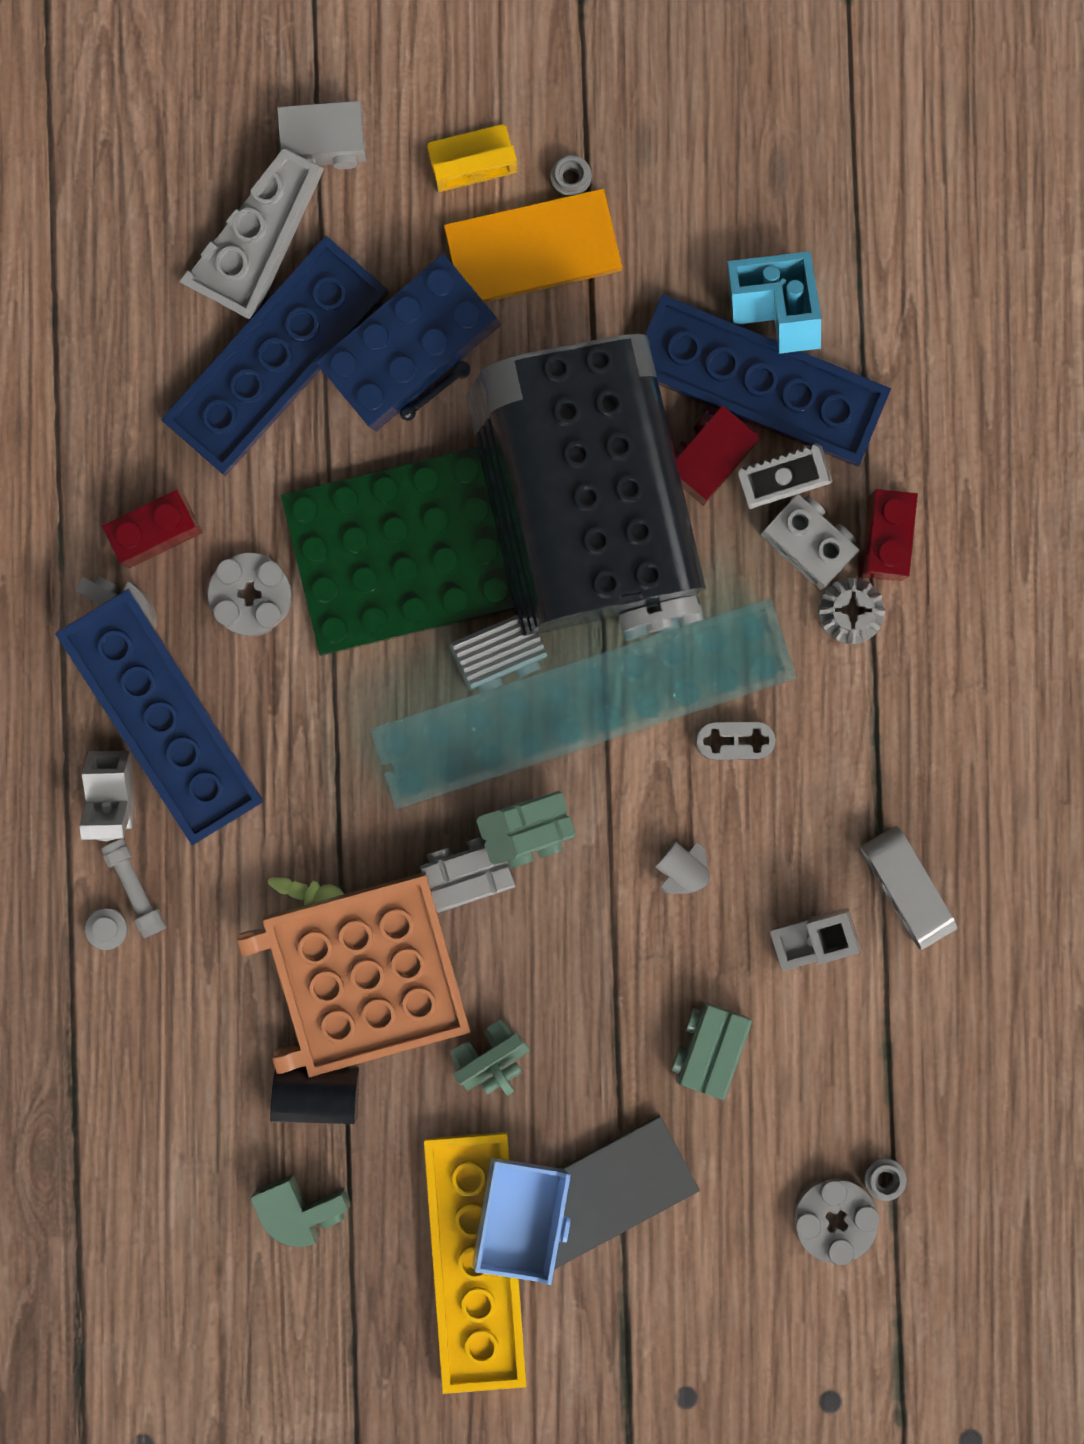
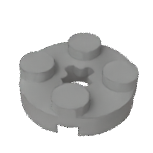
[208,553,292,636]
[619,596,705,641]
[794,1178,880,1265]

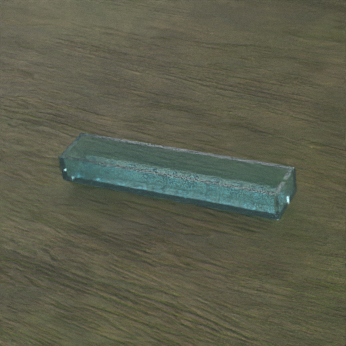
[370,598,797,809]

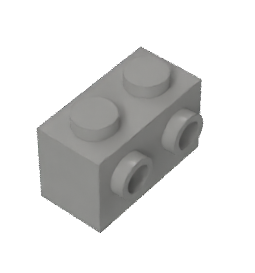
[760,494,859,591]

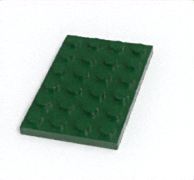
[281,447,514,656]

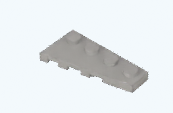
[179,148,324,319]

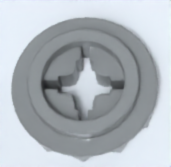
[819,577,886,644]

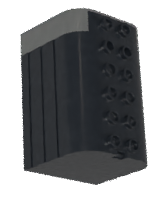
[466,334,706,636]

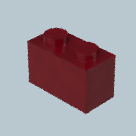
[674,405,761,506]
[102,489,203,569]
[860,489,918,581]

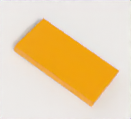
[444,189,623,303]

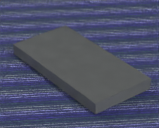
[554,1115,700,1269]

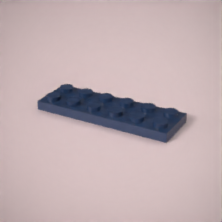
[161,236,389,476]
[645,294,891,467]
[55,588,263,845]

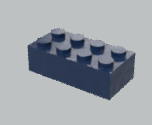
[316,254,501,432]

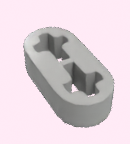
[695,722,776,760]

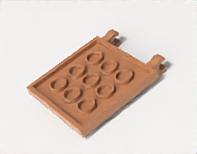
[237,872,470,1077]

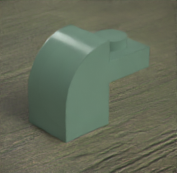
[250,1174,351,1247]

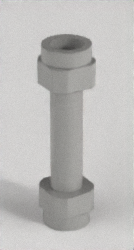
[101,839,166,939]

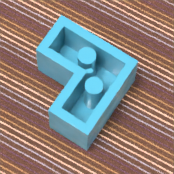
[727,251,821,354]

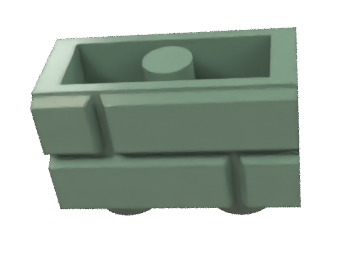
[477,790,576,869]
[671,1001,752,1100]

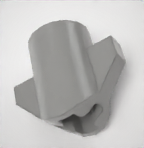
[655,842,710,894]

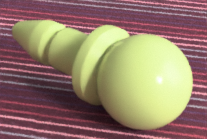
[268,877,344,905]

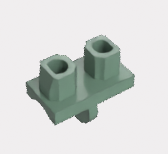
[450,1020,531,1096]

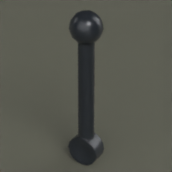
[400,361,470,421]

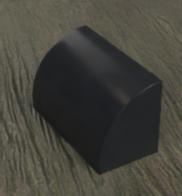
[270,1067,359,1124]

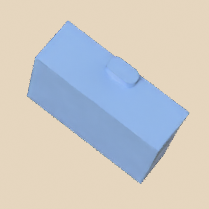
[472,1157,571,1285]

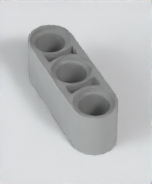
[860,825,957,950]

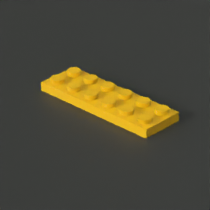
[424,1132,527,1394]

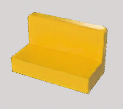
[427,124,518,192]

